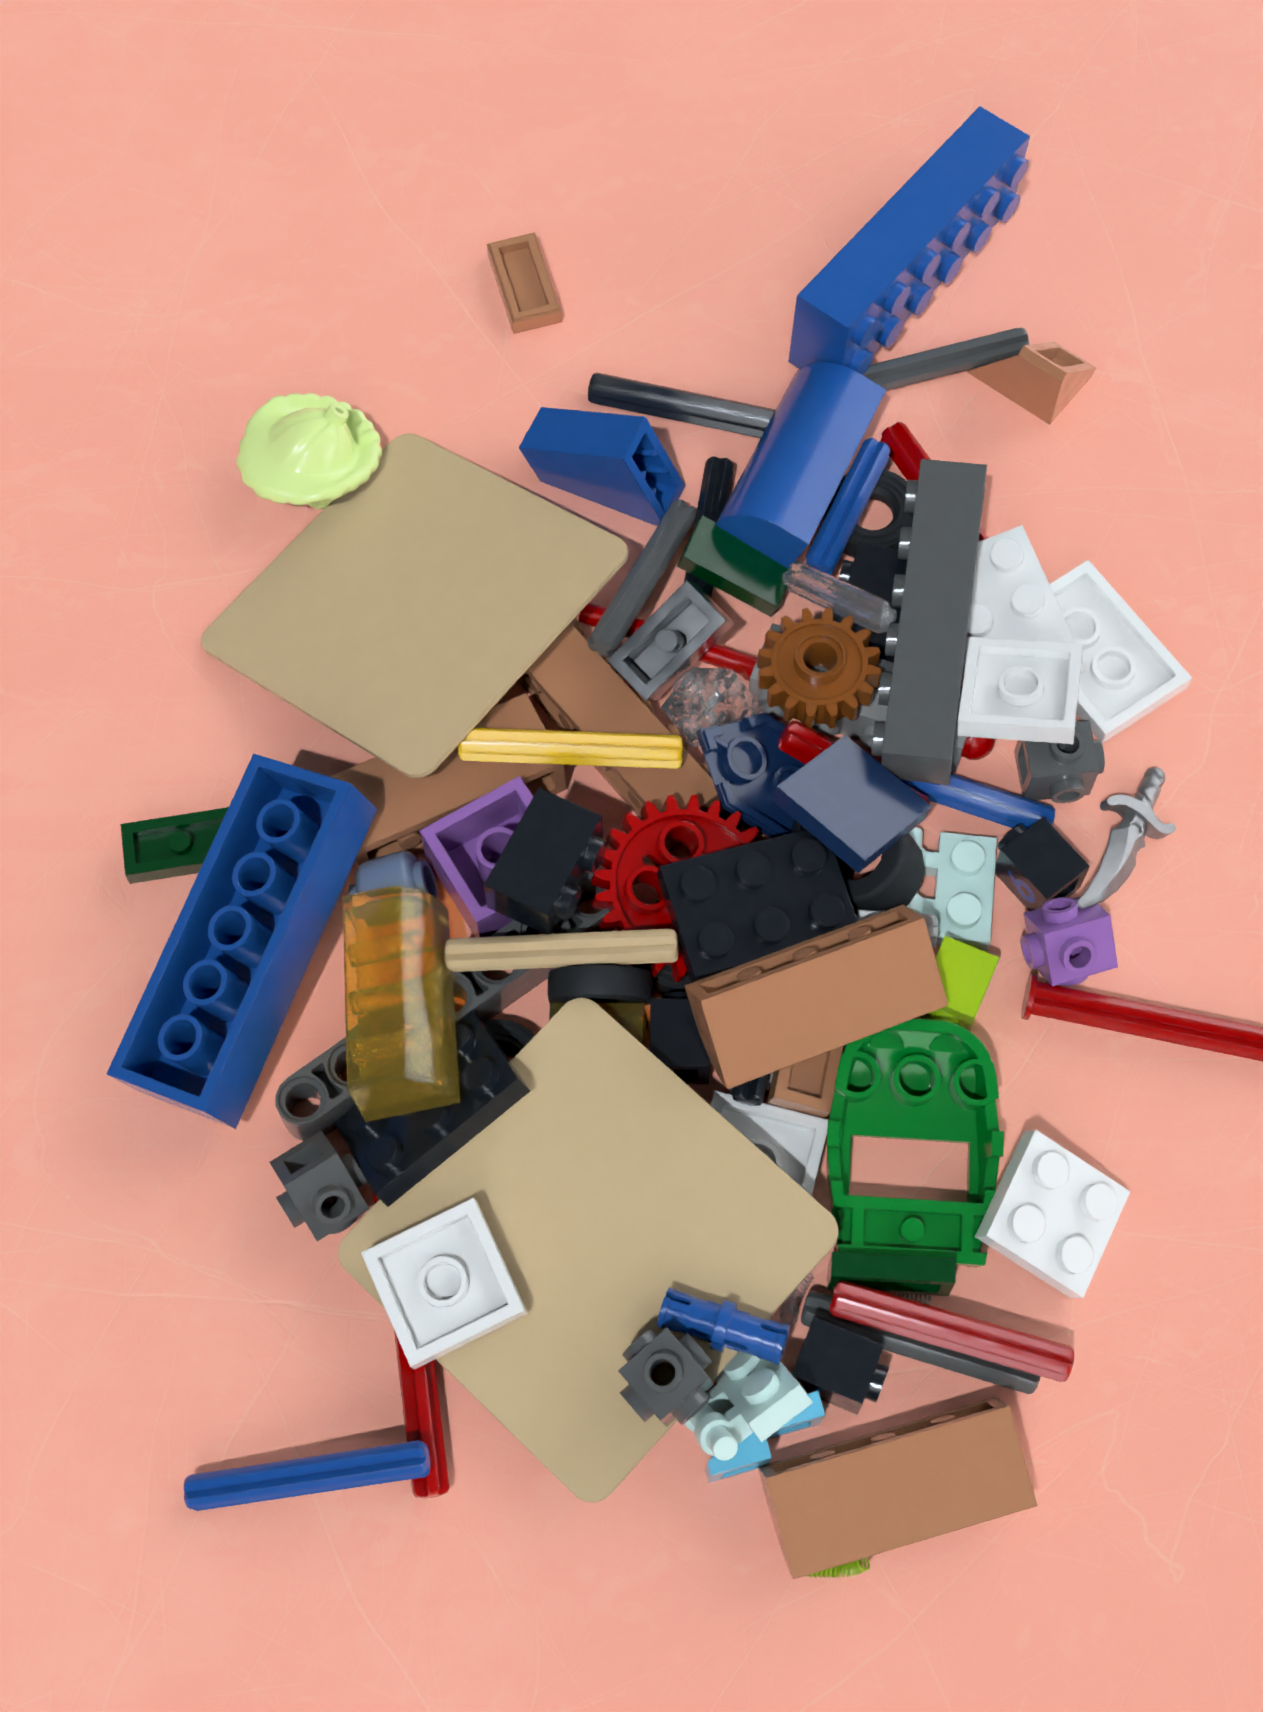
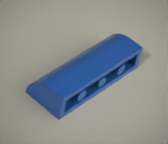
[715,362,886,569]

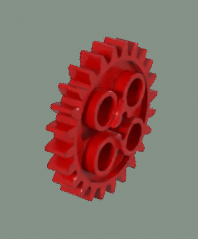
[591,795,759,982]

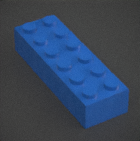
[788,106,1030,375]
[106,753,377,1129]

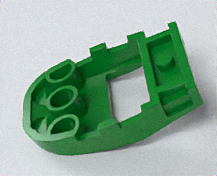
[826,1019,1004,1268]

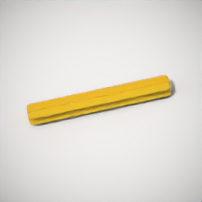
[458,728,683,769]

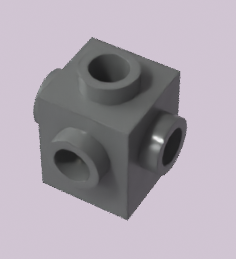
[1014,720,1105,803]
[269,1130,369,1241]
[618,1327,714,1427]

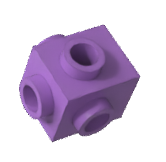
[1020,896,1118,986]

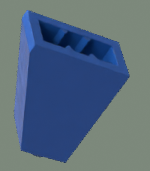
[519,407,685,526]

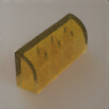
[342,887,460,1122]

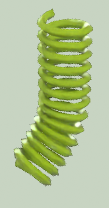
[806,1557,870,1578]

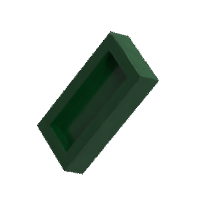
[677,515,796,617]
[827,1252,956,1296]

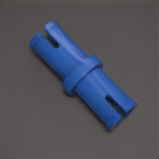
[657,1287,790,1365]

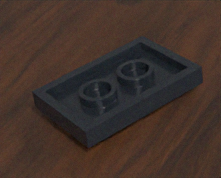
[656,829,858,983]
[334,1010,530,1207]

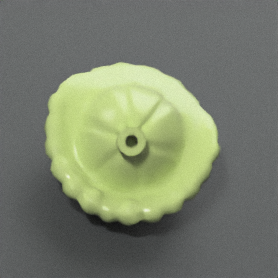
[236,393,382,509]

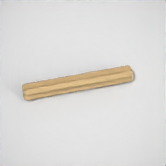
[445,929,679,972]

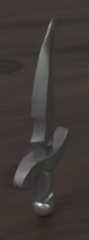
[1077,767,1176,909]

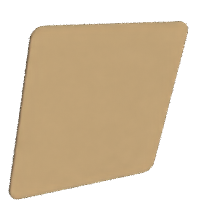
[201,433,629,778]
[338,998,838,1503]

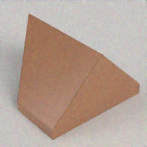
[966,342,1096,425]

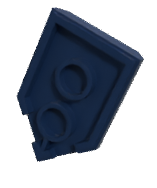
[696,712,805,838]

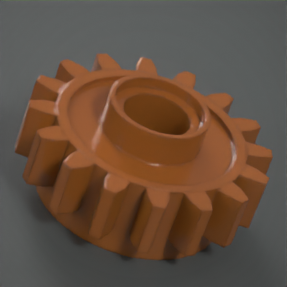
[757,608,881,729]

